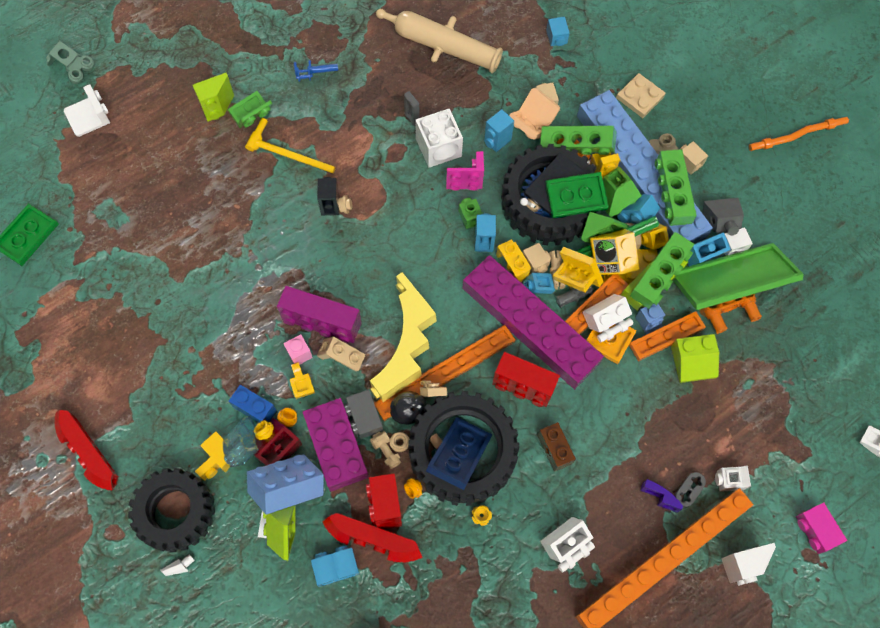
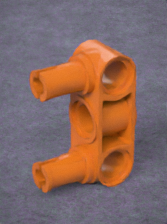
[699,294,762,334]

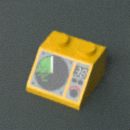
[590,229,640,275]

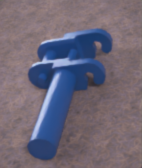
[294,60,338,82]

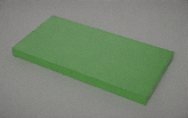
[673,243,804,310]

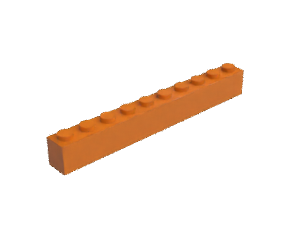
[575,488,754,628]

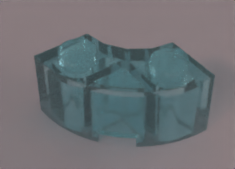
[223,416,259,467]

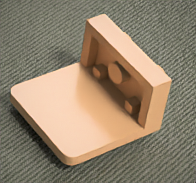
[509,88,560,140]

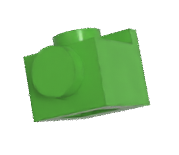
[458,198,483,229]

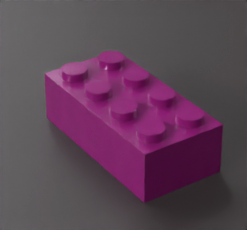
[277,286,362,344]
[303,398,369,492]

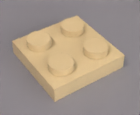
[616,73,666,118]

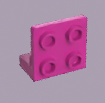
[446,151,484,191]

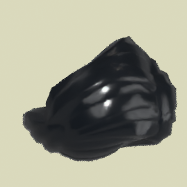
[390,391,426,425]

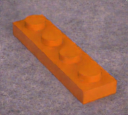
[565,274,629,334]
[629,311,706,361]

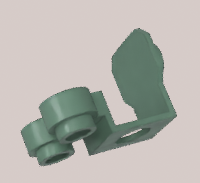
[46,41,94,84]

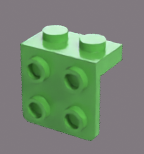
[227,91,273,128]

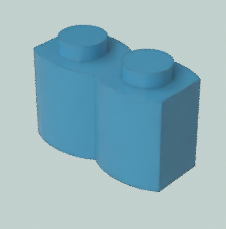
[311,546,359,587]

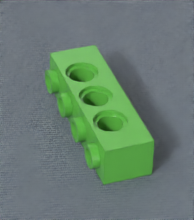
[540,126,617,155]
[655,149,697,226]
[630,232,695,309]

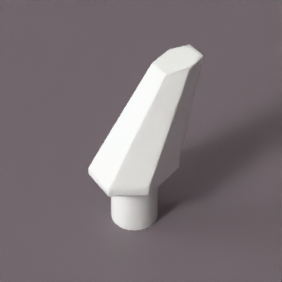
[160,554,195,576]

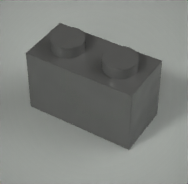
[344,390,383,439]

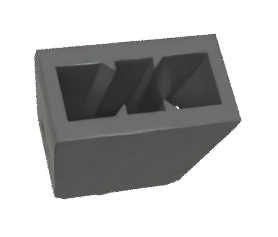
[702,198,744,236]

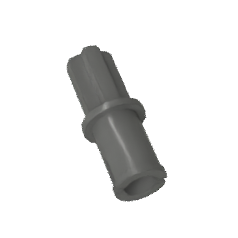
[555,286,593,308]

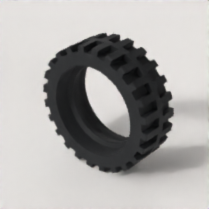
[501,144,598,246]
[409,391,519,506]

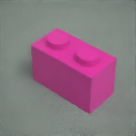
[795,503,847,554]

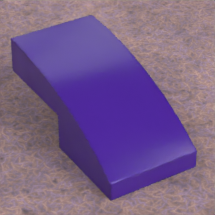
[640,479,683,513]

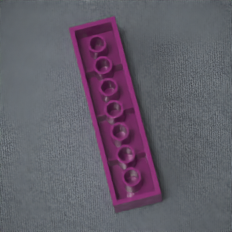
[462,255,604,390]

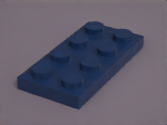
[426,417,492,490]

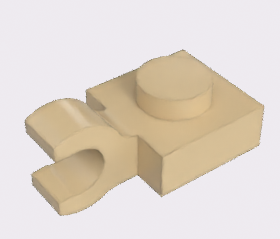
[420,380,447,397]

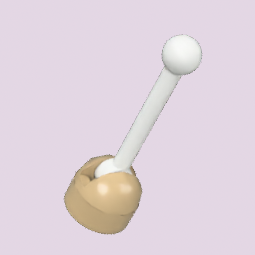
[520,198,540,213]

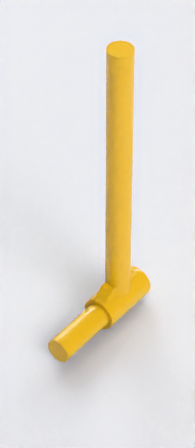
[245,118,336,173]

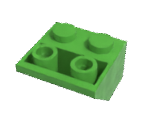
[603,167,642,218]

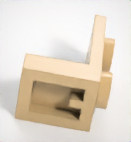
[317,337,365,371]

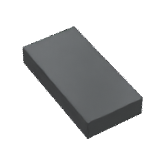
[404,91,420,126]

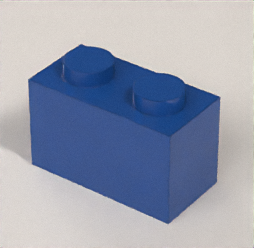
[229,385,277,423]

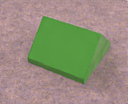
[581,212,630,244]

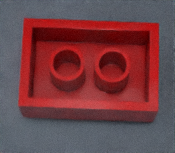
[492,352,560,407]
[366,473,402,529]

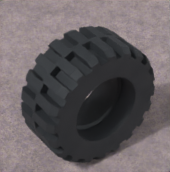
[128,468,215,553]

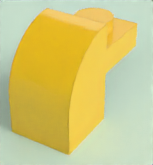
[590,153,620,178]
[195,432,233,481]

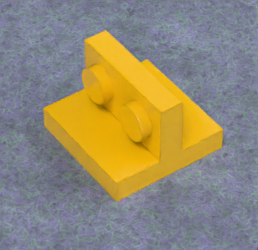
[553,247,604,293]

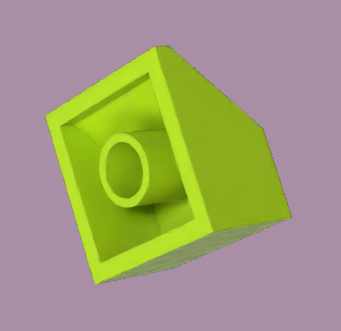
[193,73,234,121]
[671,334,719,383]
[263,505,296,560]

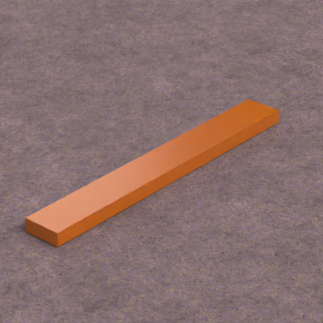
[374,325,515,421]

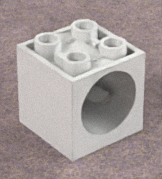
[416,109,463,168]

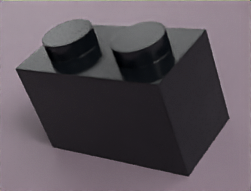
[317,177,340,216]

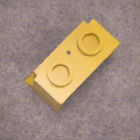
[496,239,531,282]

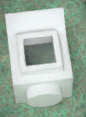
[715,466,751,491]

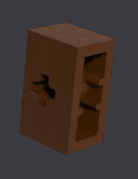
[537,422,576,472]

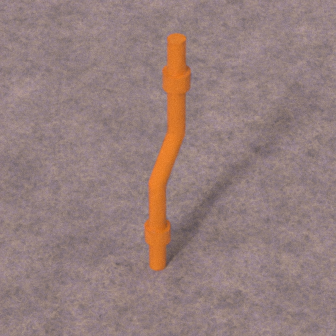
[749,117,849,151]

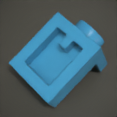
[523,273,555,294]

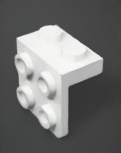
[64,85,110,137]

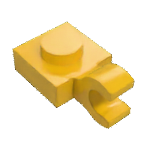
[289,362,315,399]

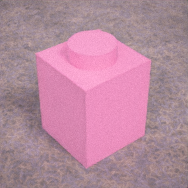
[283,334,313,365]

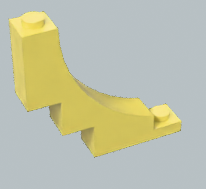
[370,272,437,402]

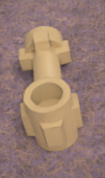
[370,431,401,469]

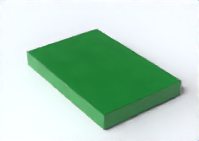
[545,172,609,218]
[0,203,59,266]

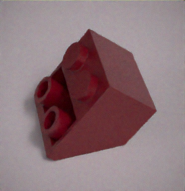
[245,418,302,466]

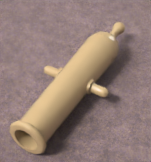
[376,9,503,73]

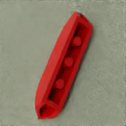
[55,410,119,491]
[322,513,422,562]

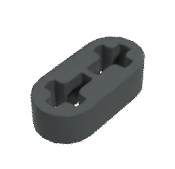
[674,472,706,508]

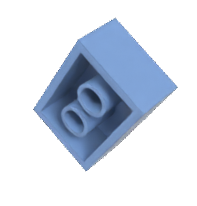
[247,454,324,515]

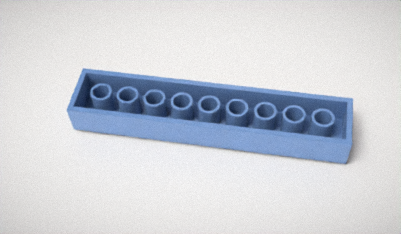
[577,90,713,244]

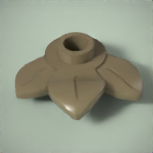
[648,133,679,155]

